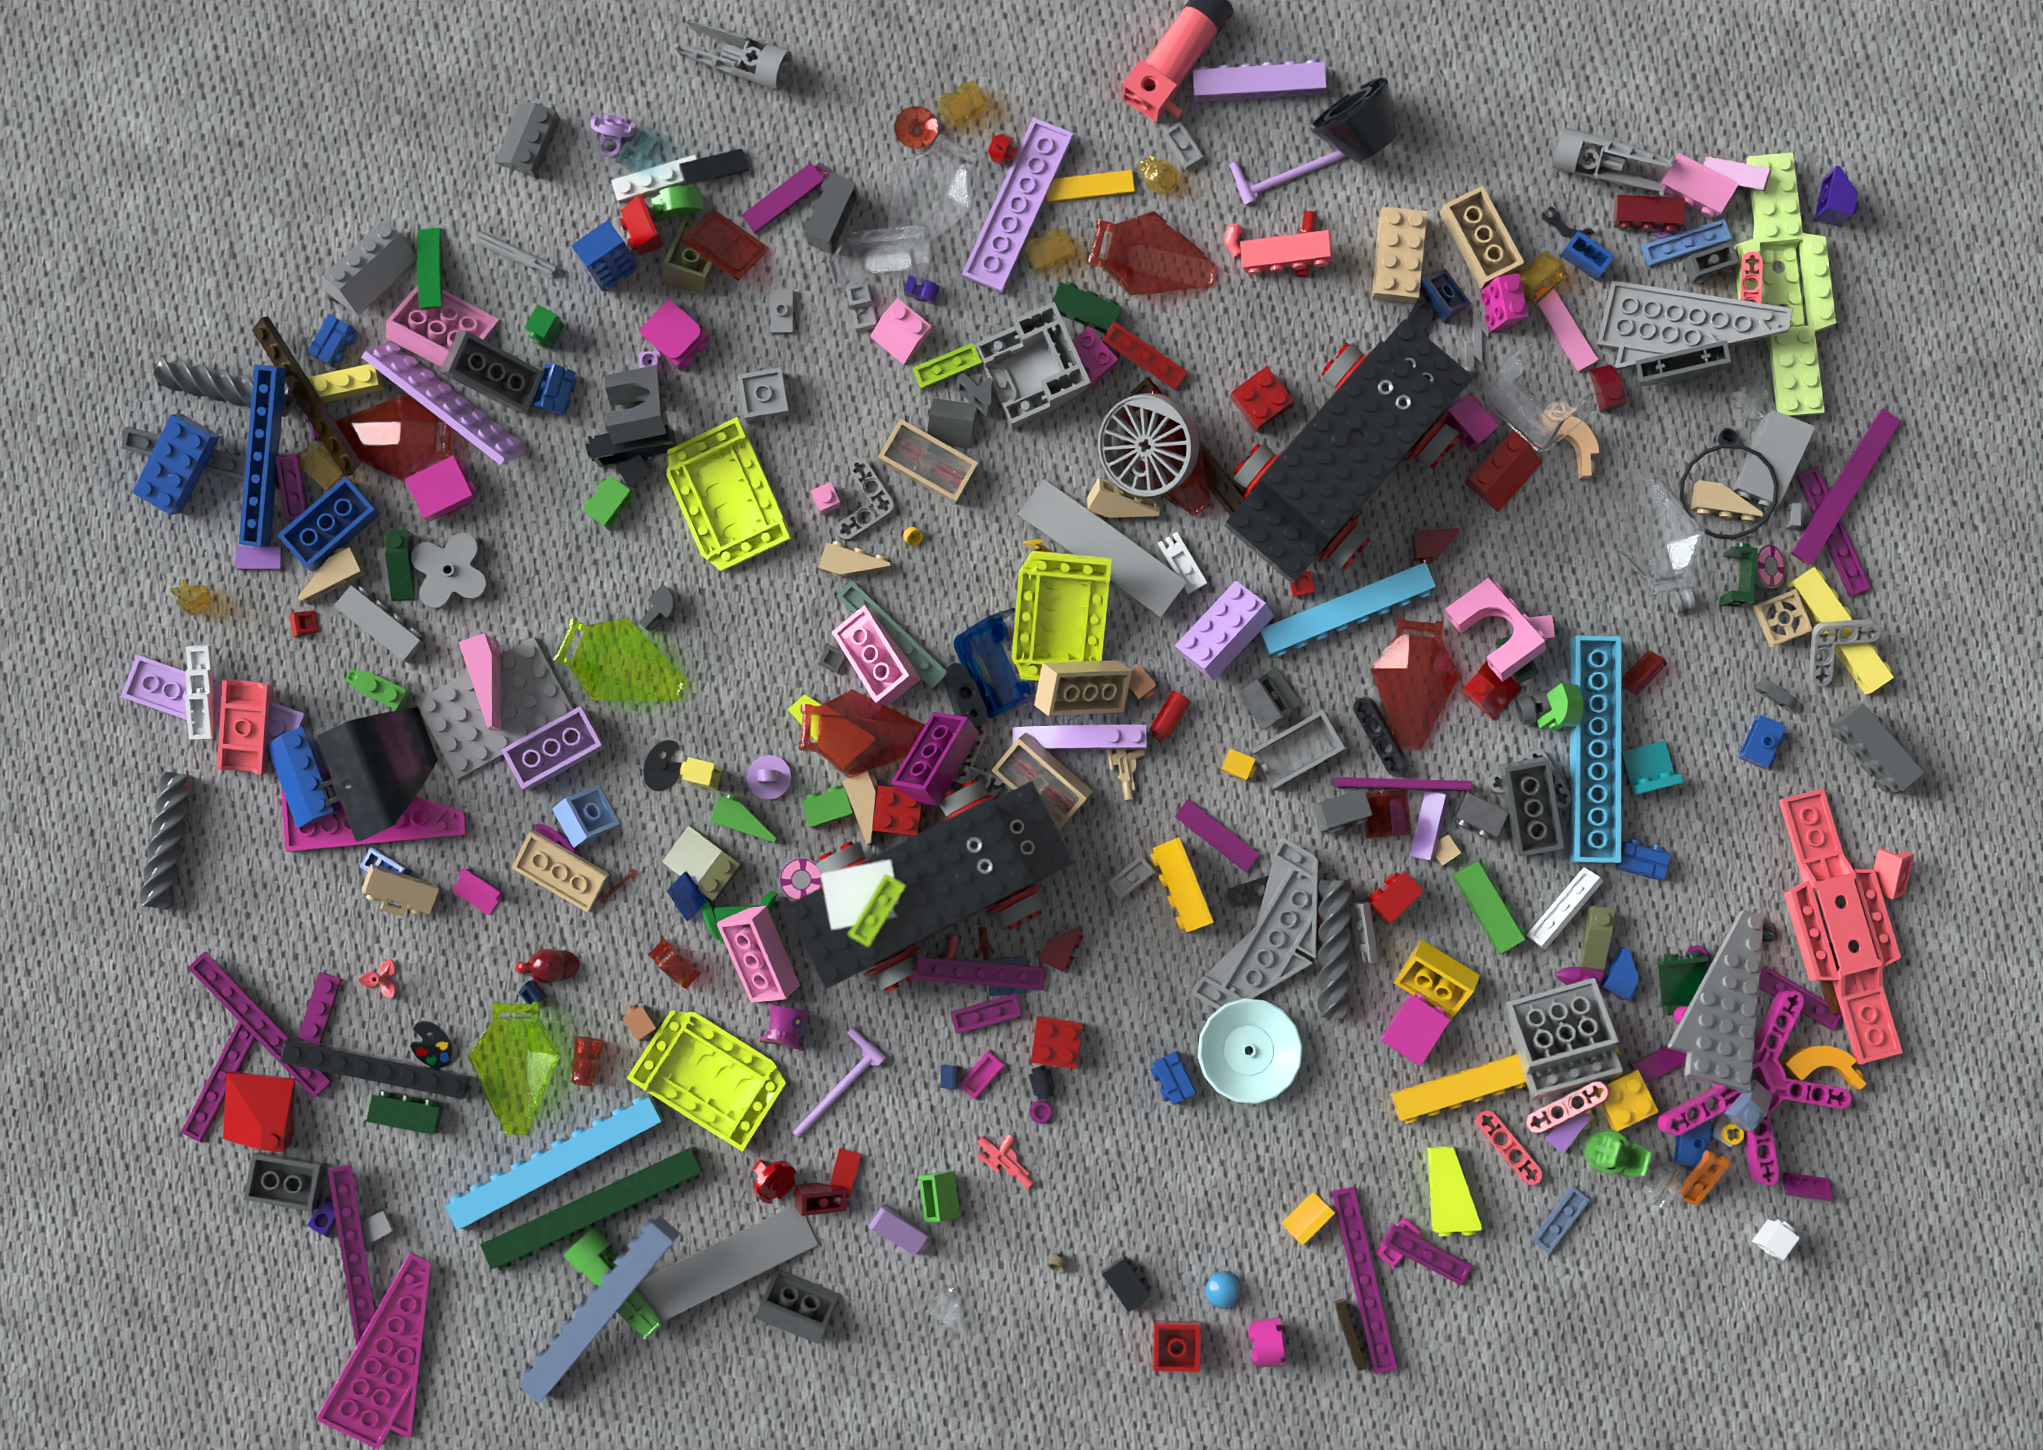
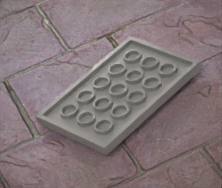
[415,637,574,780]

